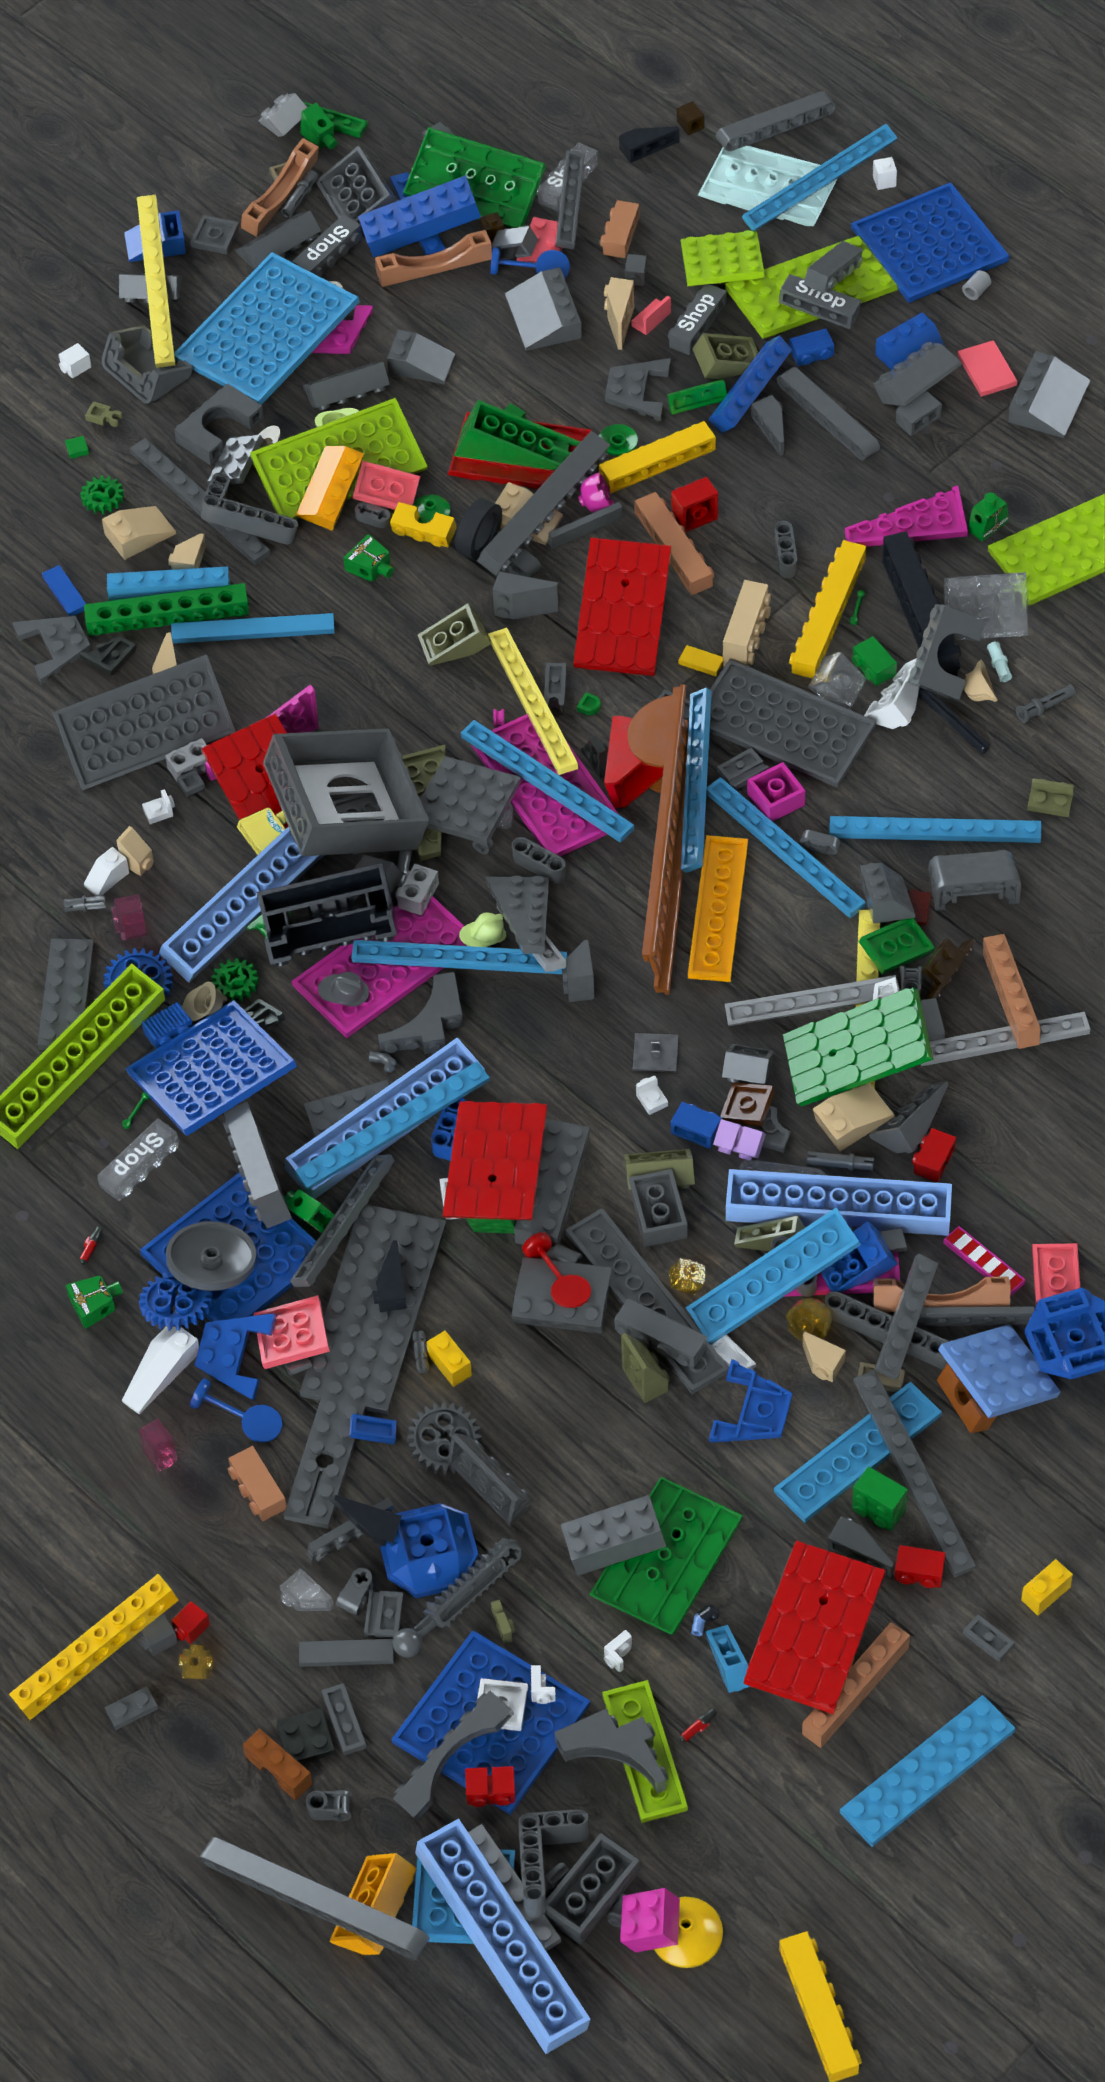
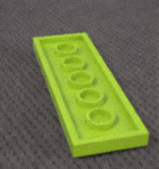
[602,1680,688,1823]

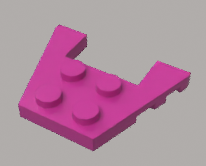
[312,305,373,354]

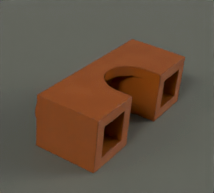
[937,1363,997,1434]
[243,1728,313,1801]

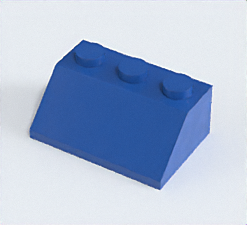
[876,312,945,370]

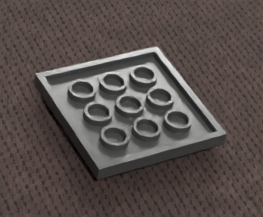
[421,756,521,845]

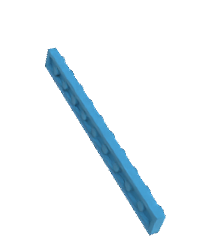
[742,124,897,232]
[681,687,712,873]
[461,720,634,843]
[706,777,866,918]
[829,816,1041,843]
[351,940,568,974]
[295,1061,490,1191]

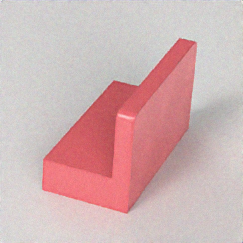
[631,296,671,335]

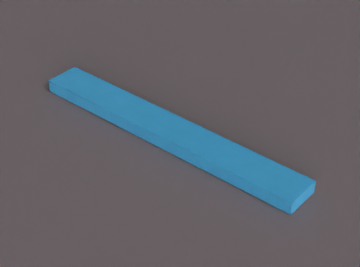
[171,613,334,644]

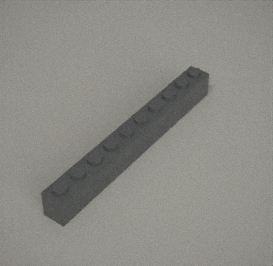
[477,430,610,576]

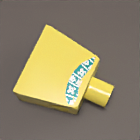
[237,808,287,855]

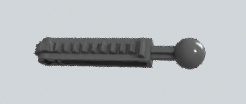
[392,1538,522,1658]

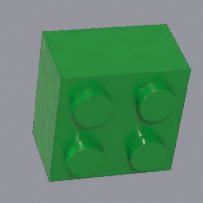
[852,1466,908,1531]

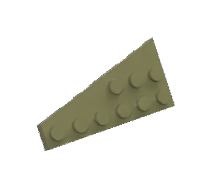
[402,745,446,861]

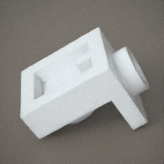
[142,789,175,824]
[636,1076,668,1115]
[604,1630,632,1672]
[531,1665,555,1704]

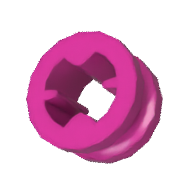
[493,709,505,727]

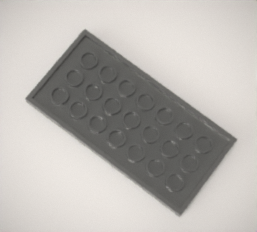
[52,654,236,790]
[710,659,876,788]

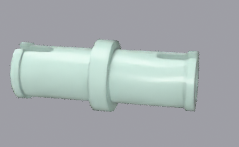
[987,642,1012,682]

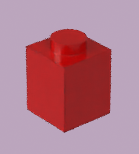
[172,1601,210,1644]

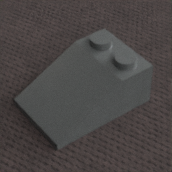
[387,330,455,384]
[493,571,559,619]
[629,1169,688,1247]

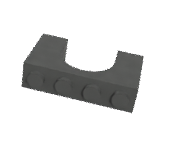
[174,383,264,465]
[909,604,986,700]

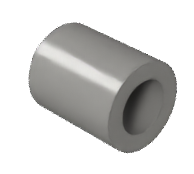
[962,271,991,300]

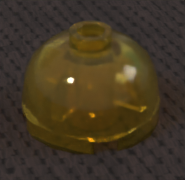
[786,1298,832,1342]

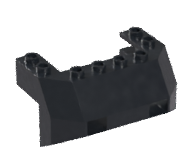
[256,863,398,967]

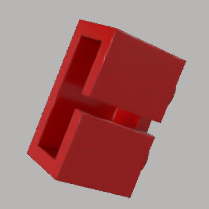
[912,1128,956,1183]
[894,1545,946,1588]
[465,1766,515,1807]

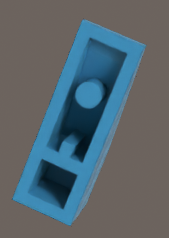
[705,1625,751,1693]

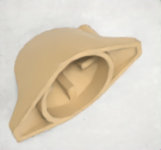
[963,660,998,702]

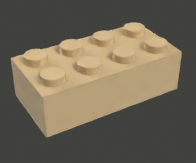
[723,580,771,667]

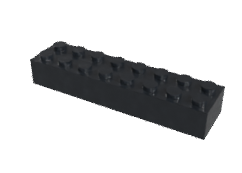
[882,531,961,677]

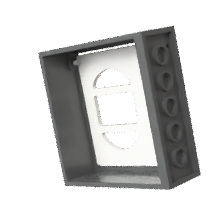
[263,728,429,856]

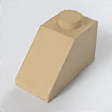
[169,534,206,570]
[116,826,154,876]
[803,1332,846,1382]

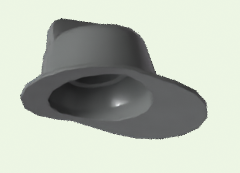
[318,972,369,1007]

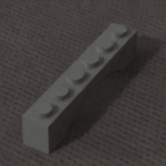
[393,1691,514,1822]

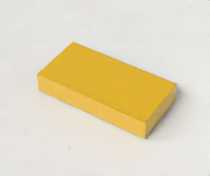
[678,645,723,676]

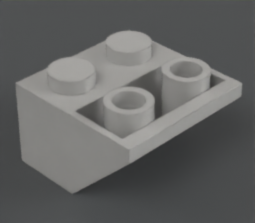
[258,93,307,137]

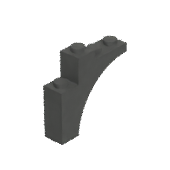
[378,972,463,1054]
[554,1709,668,1793]

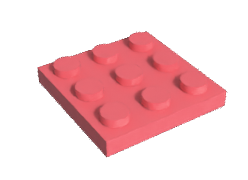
[253,1295,330,1369]

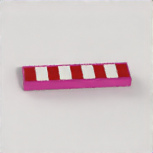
[943,1226,1025,1297]

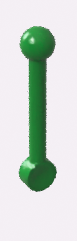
[850,590,865,625]
[122,1092,150,1129]

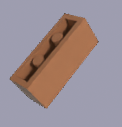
[600,200,639,258]
[227,1446,286,1522]

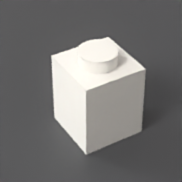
[873,157,897,190]
[59,343,91,379]

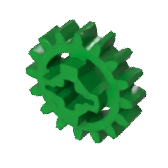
[80,475,124,514]
[211,958,259,1001]

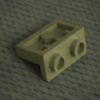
[1027,778,1074,817]

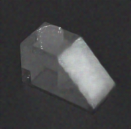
[280,1568,334,1611]

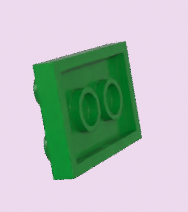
[859,918,935,975]

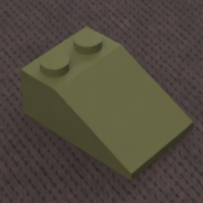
[693,333,759,379]
[418,603,491,666]
[621,1333,670,1403]

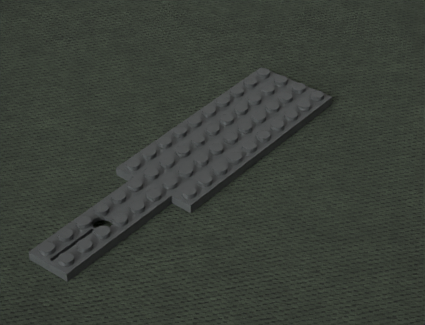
[284,1205,447,1529]

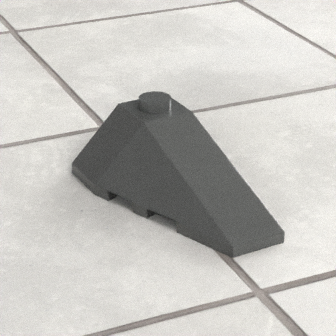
[869,1081,949,1154]

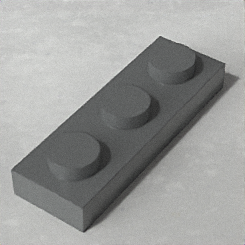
[321,1683,366,1756]

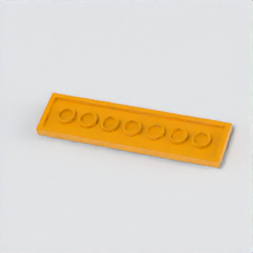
[688,835,748,982]

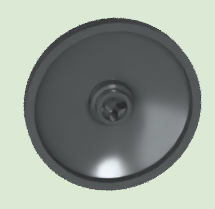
[166,1221,256,1291]

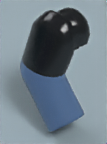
[691,1605,719,1636]

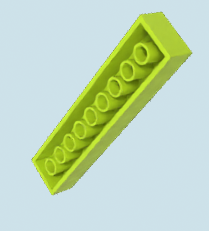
[0,963,165,1149]

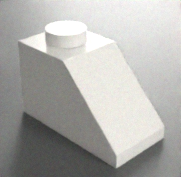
[84,847,129,896]

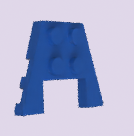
[194,1314,277,1401]
[709,1359,793,1442]

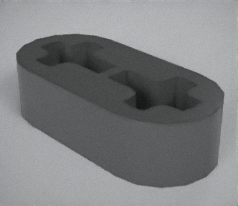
[355,502,391,528]
[799,830,841,855]

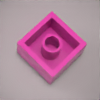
[747,762,805,822]
[620,1888,680,1953]

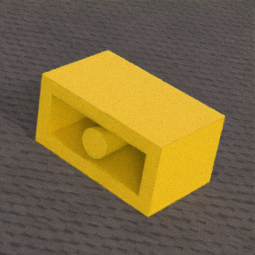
[427,1331,472,1387]
[1021,1559,1073,1616]

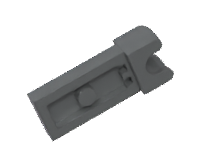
[544,663,567,715]

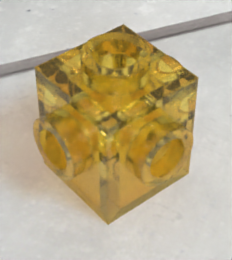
[669,1258,705,1294]
[179,1645,213,1679]

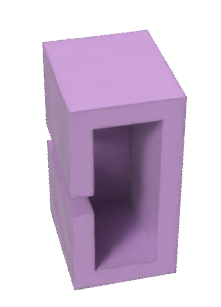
[713,1119,766,1161]

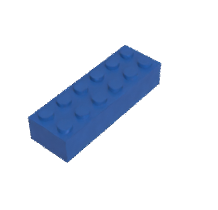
[358,175,481,258]

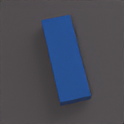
[42,565,86,616]

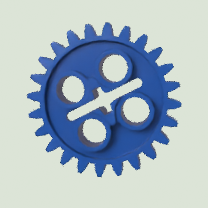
[103,948,173,1008]
[139,1272,213,1331]

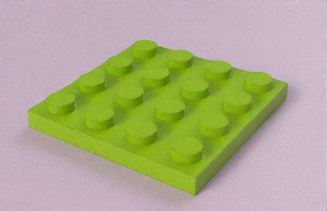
[681,230,765,286]

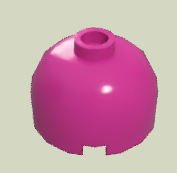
[578,472,614,513]

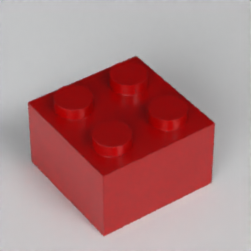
[671,477,718,533]

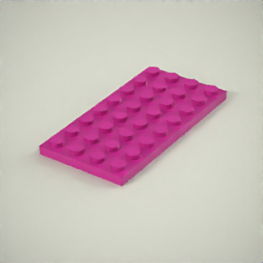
[470,714,619,857]
[292,896,466,1039]

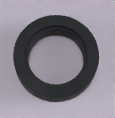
[455,497,502,561]

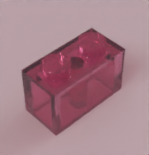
[111,894,147,940]
[139,1418,177,1472]

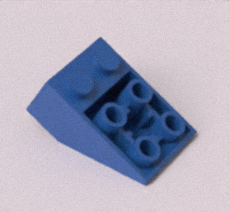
[124,210,186,262]
[820,1221,898,1293]

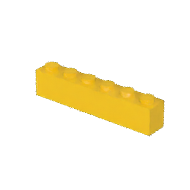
[599,421,716,494]
[779,1931,862,2082]

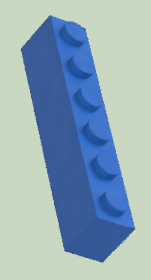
[708,335,792,434]

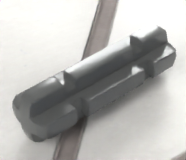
[412,1331,429,1374]

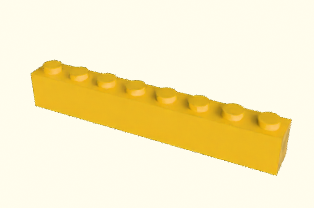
[789,540,866,679]

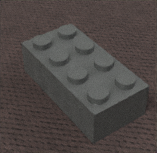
[561,1495,666,1576]
[544,1833,640,1945]

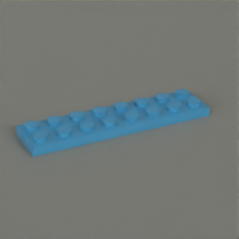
[686,1208,861,1344]
[774,1382,942,1523]
[840,1695,1015,1847]

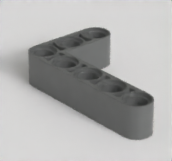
[200,472,298,544]
[518,1809,590,1917]

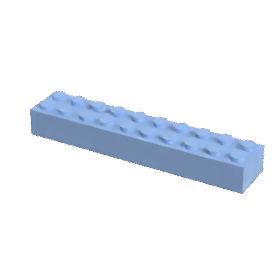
[159,826,324,983]
[285,1038,485,1199]
[726,1169,952,1236]
[415,1819,590,2054]

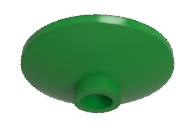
[599,424,638,456]
[413,495,450,524]

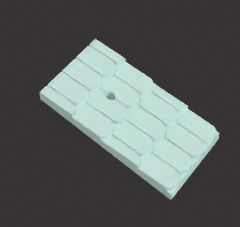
[698,146,837,226]

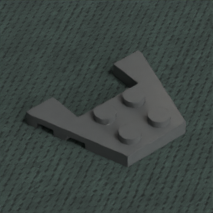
[605,358,671,421]
[12,616,91,684]

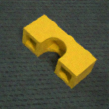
[390,502,457,548]

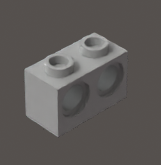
[165,738,207,782]
[396,864,439,916]

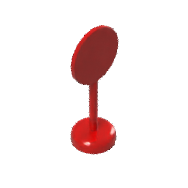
[522,1232,591,1308]

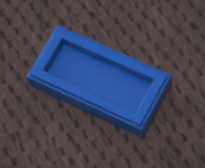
[349,1414,397,1445]

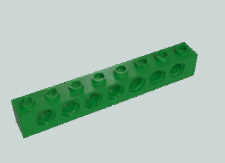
[84,583,249,636]

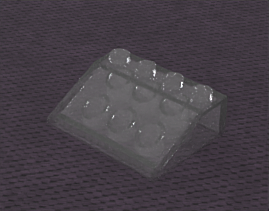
[944,572,1028,640]

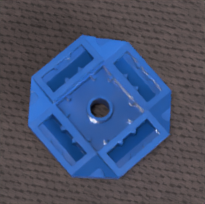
[1025,1288,1105,1380]
[379,1503,479,1598]

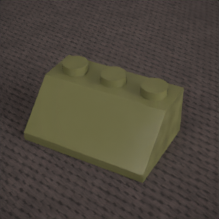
[624,1149,695,1190]

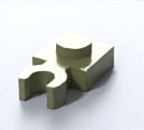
[85,401,123,427]
[491,1600,515,1645]

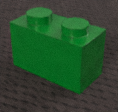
[852,636,897,686]

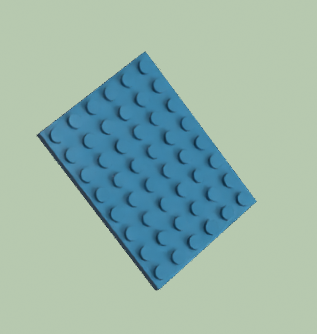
[174,252,360,405]

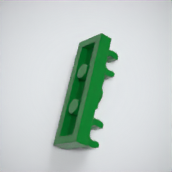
[667,379,727,415]

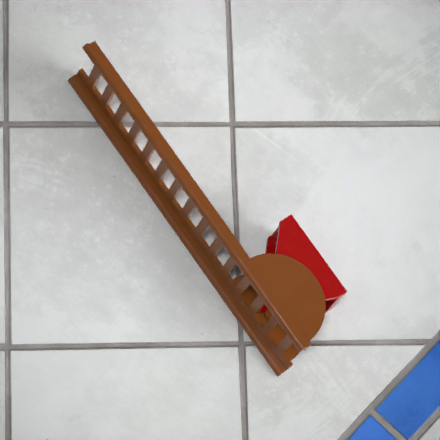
[604,684,689,995]

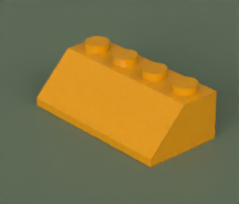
[296,446,364,531]
[330,1853,416,1955]

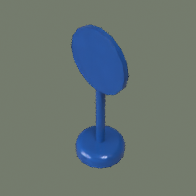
[490,247,570,279]
[190,1378,282,1443]

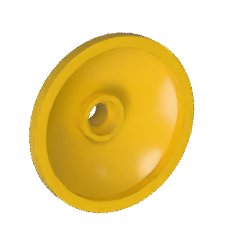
[654,1897,723,1968]

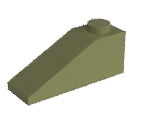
[734,1216,805,1251]

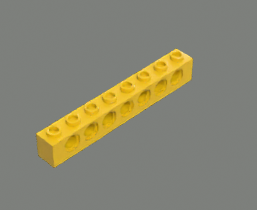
[9,1574,179,1720]

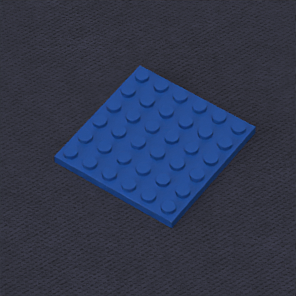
[851,182,1009,303]
[125,1000,297,1136]
[140,1172,316,1322]
[392,1630,591,1815]

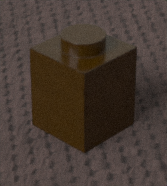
[677,101,704,135]
[479,212,504,245]

